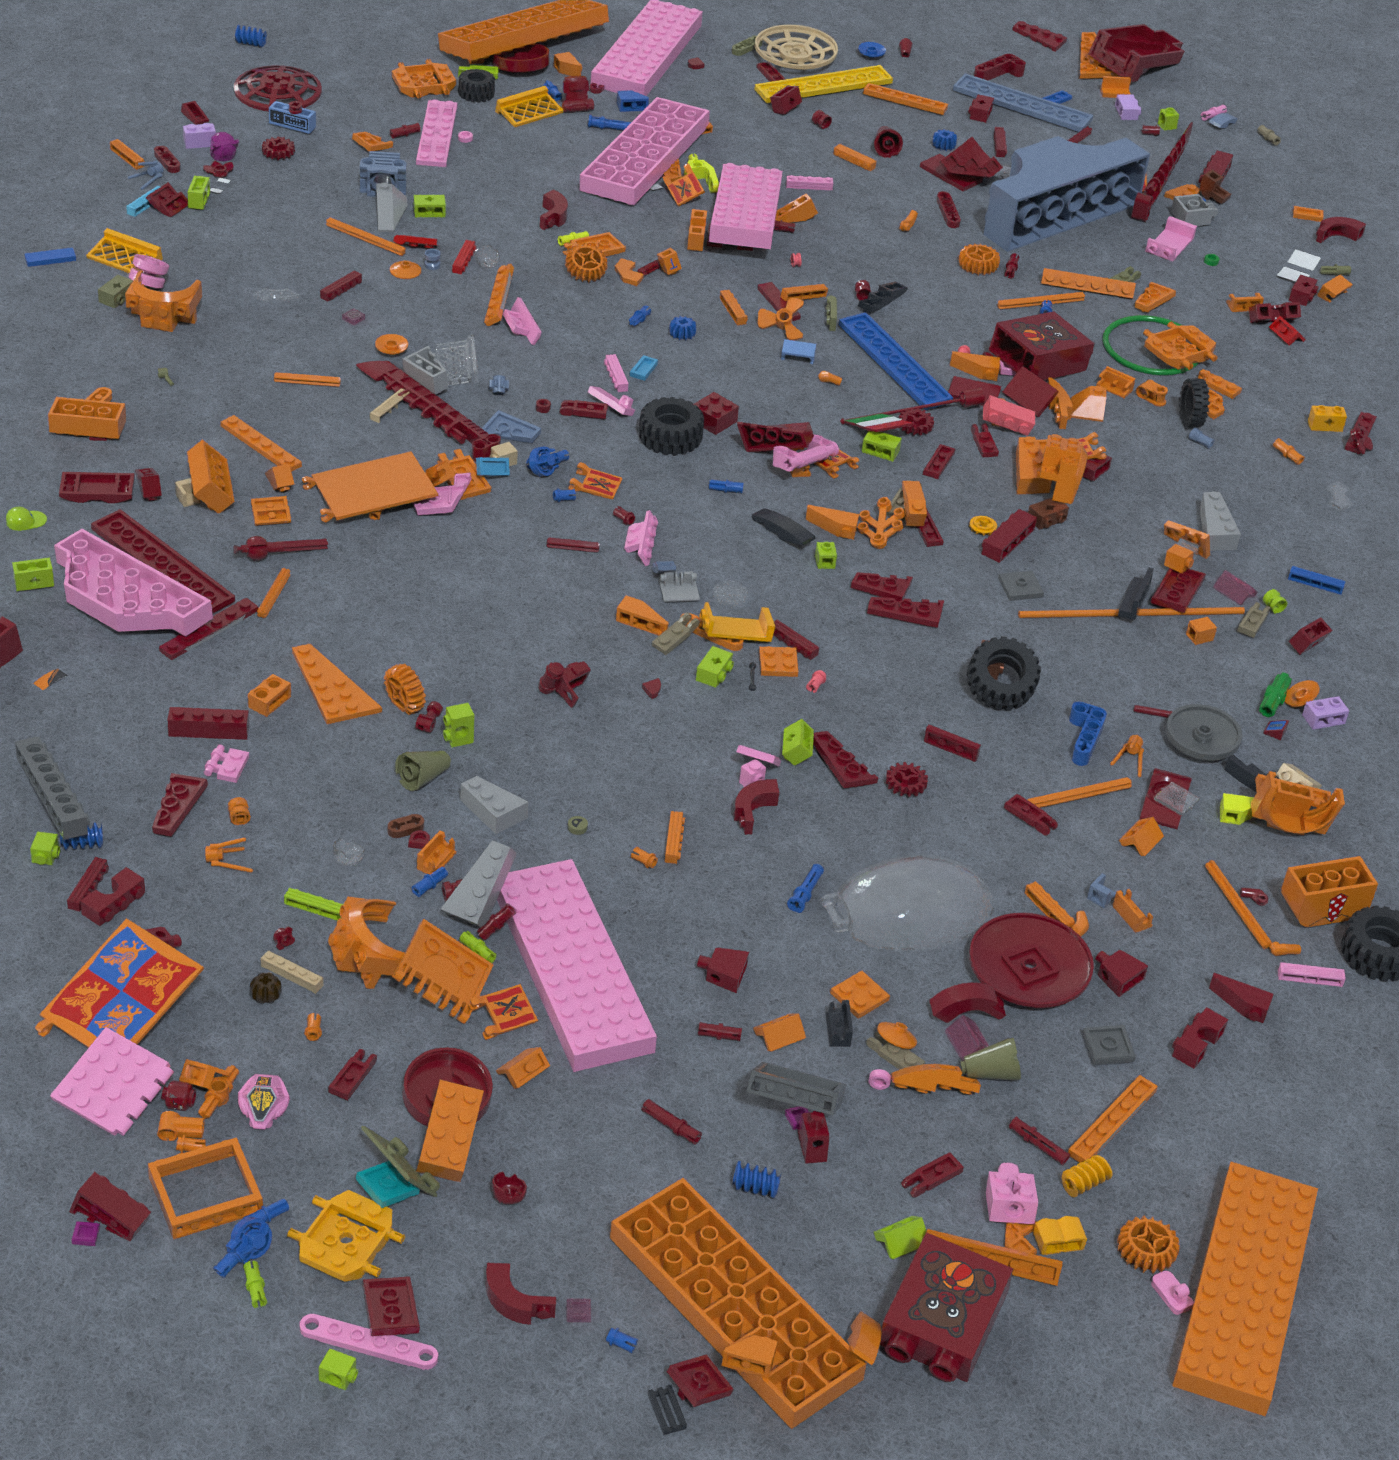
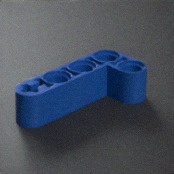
[1069,701,1107,766]

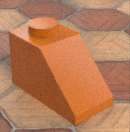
[265,464,294,492]
[722,1335,778,1379]

